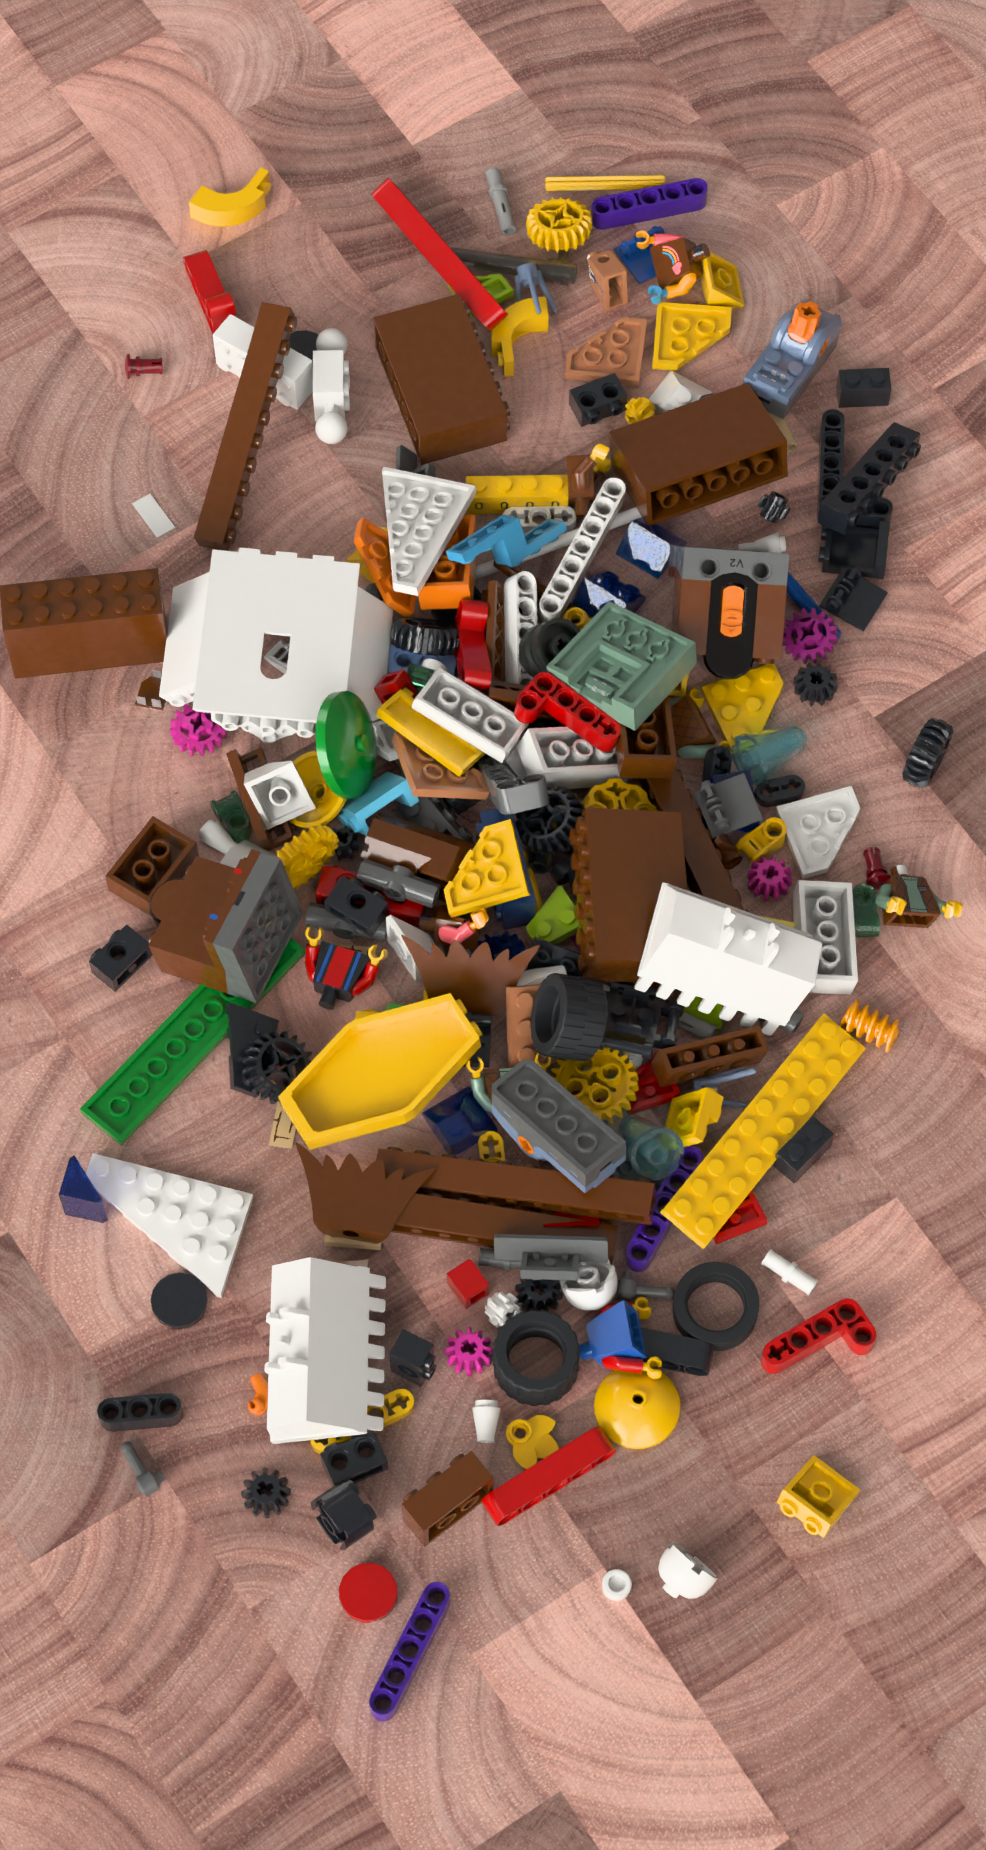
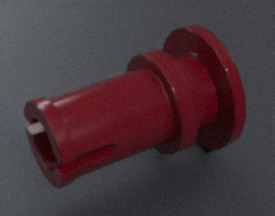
[125,354,163,379]
[863,847,891,890]

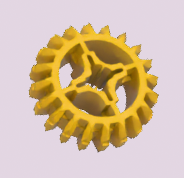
[526,196,592,253]

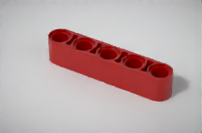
[481,1426,616,1526]

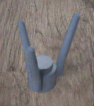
[514,263,557,314]
[693,1066,757,1107]

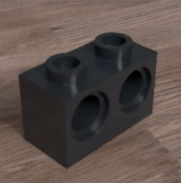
[569,373,628,427]
[320,1430,388,1486]

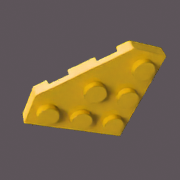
[652,302,732,371]
[701,664,784,756]
[444,819,530,918]

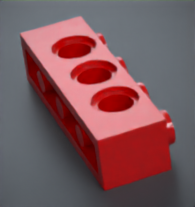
[315,865,427,929]

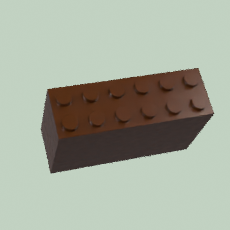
[373,294,510,465]
[609,383,788,527]
[0,568,167,679]
[569,807,687,983]

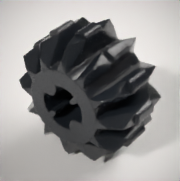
[793,662,838,707]
[515,1277,563,1312]
[241,1467,291,1519]

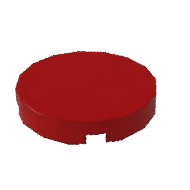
[339,1563,397,1623]

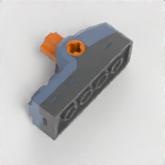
[743,300,842,419]
[492,1060,627,1193]

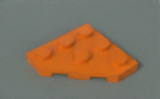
[354,517,416,617]

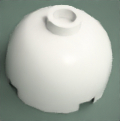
[559,1260,618,1311]
[658,1541,718,1599]

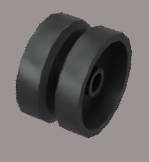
[519,618,581,678]

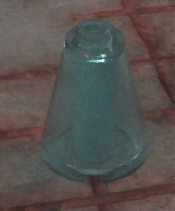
[731,725,807,785]
[619,1114,684,1180]

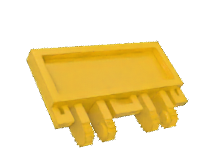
[376,687,486,777]

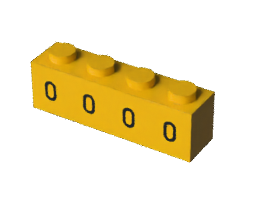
[466,475,568,514]

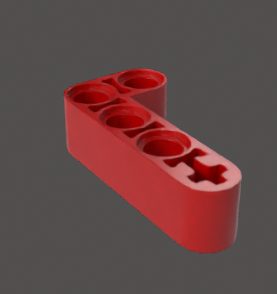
[183,250,236,334]
[454,599,492,691]
[514,672,621,752]
[761,1298,876,1374]

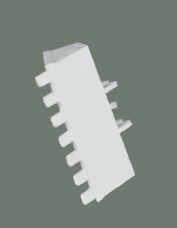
[635,883,822,1035]
[264,1257,386,1444]

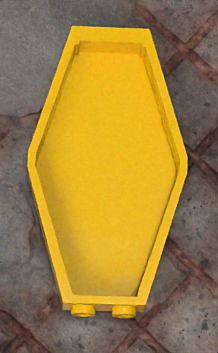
[278,993,482,1150]

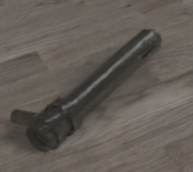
[451,247,578,286]

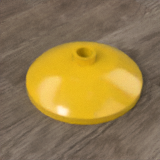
[288,751,346,829]
[594,1367,680,1449]

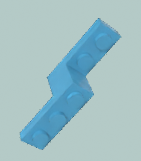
[446,515,567,567]

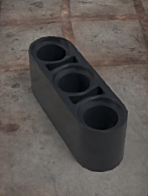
[641,1328,715,1376]
[97,1393,183,1432]

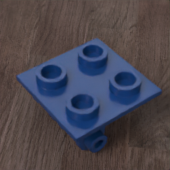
[614,226,665,284]

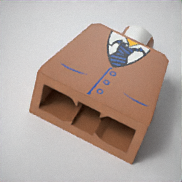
[587,250,628,312]

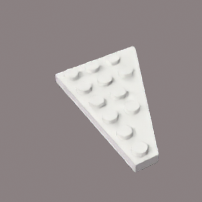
[382,467,477,596]
[84,1153,254,1298]

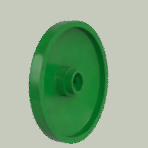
[315,691,377,799]

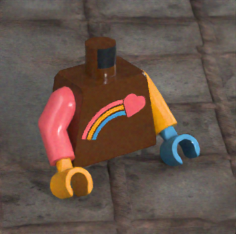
[636,230,710,305]
[419,906,489,950]

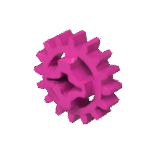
[170,704,227,757]

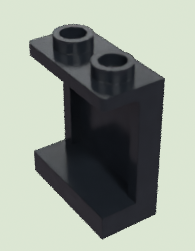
[818,521,890,579]

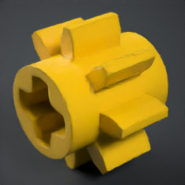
[625,397,656,424]

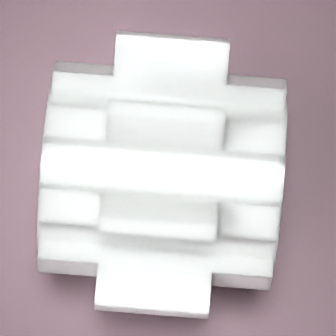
[485,1292,522,1328]

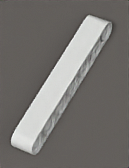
[537,478,626,624]

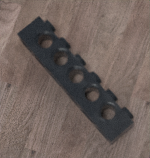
[818,422,921,535]

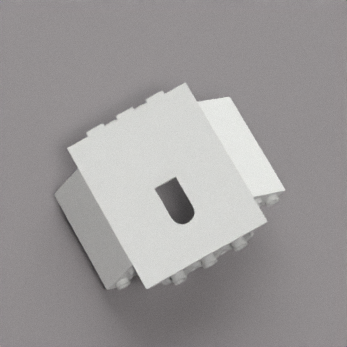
[159,547,393,743]

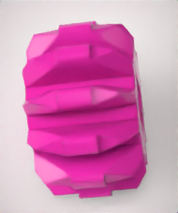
[747,855,793,902]
[445,1327,493,1377]

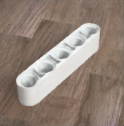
[504,571,537,685]

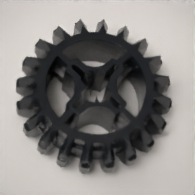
[390,617,460,656]
[902,718,953,789]
[515,784,585,856]
[241,1030,312,1104]

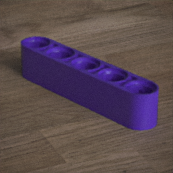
[591,178,708,230]
[626,1146,703,1272]
[369,1582,450,1722]

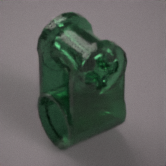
[210,790,252,843]
[852,884,880,938]

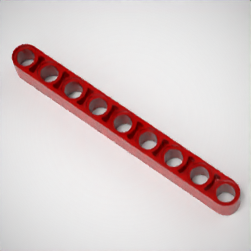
[371,177,508,332]

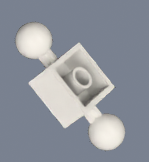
[313,328,350,444]

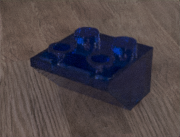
[571,571,646,617]

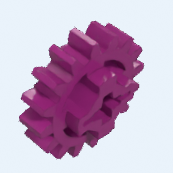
[782,608,838,664]

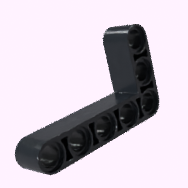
[817,409,893,529]

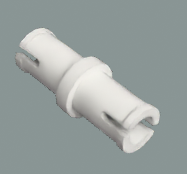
[761,1249,818,1296]

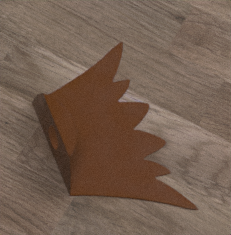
[401,935,540,1016]
[296,1143,436,1244]

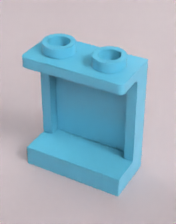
[338,771,419,835]

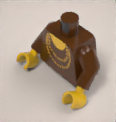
[566,444,611,517]

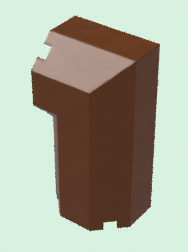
[361,812,476,902]

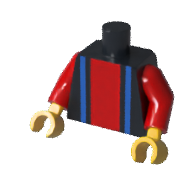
[305,926,388,1010]

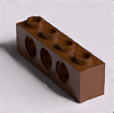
[651,1025,769,1088]

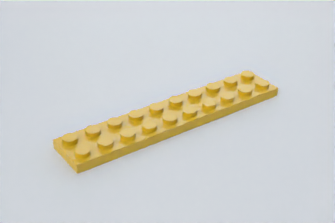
[660,1013,866,1249]

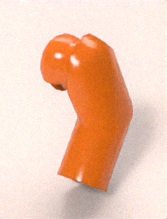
[248,1373,268,1416]

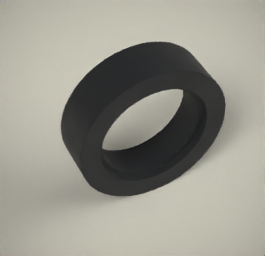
[673,1262,759,1351]

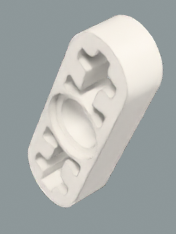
[503,506,576,533]

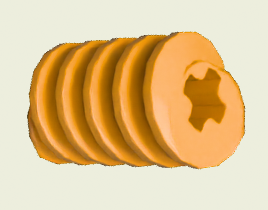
[840,999,901,1053]

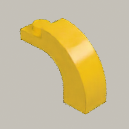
[189,167,271,227]
[491,296,548,376]

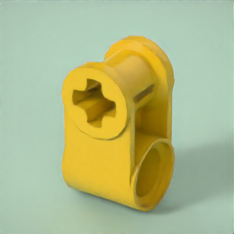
[736,817,787,864]

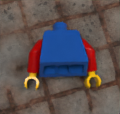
[579,1297,662,1379]

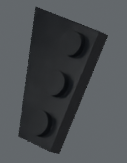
[226,1002,279,1098]

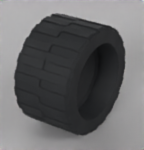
[530,973,608,1062]
[493,1309,580,1406]

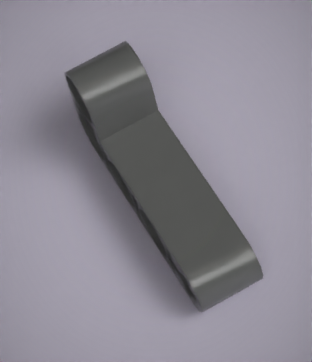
[478,757,549,814]

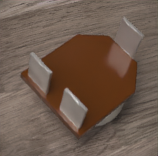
[135,669,168,711]

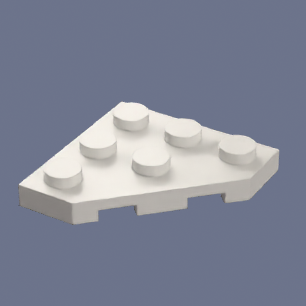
[776,786,861,880]

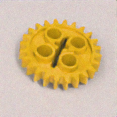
[276,824,339,890]
[551,1048,639,1124]

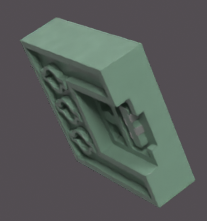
[546,601,697,730]

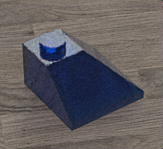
[422,1086,498,1156]

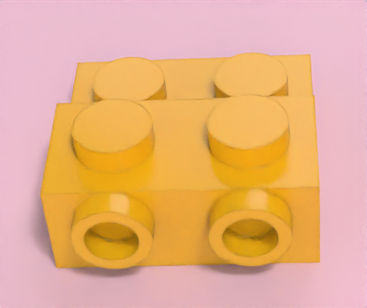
[659,1087,724,1152]
[777,1455,860,1538]

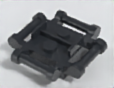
[599,981,684,1059]

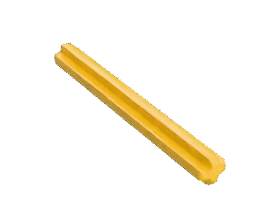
[545,175,665,191]

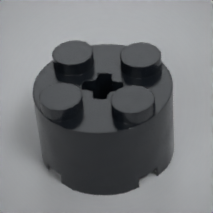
[311,1480,377,1550]

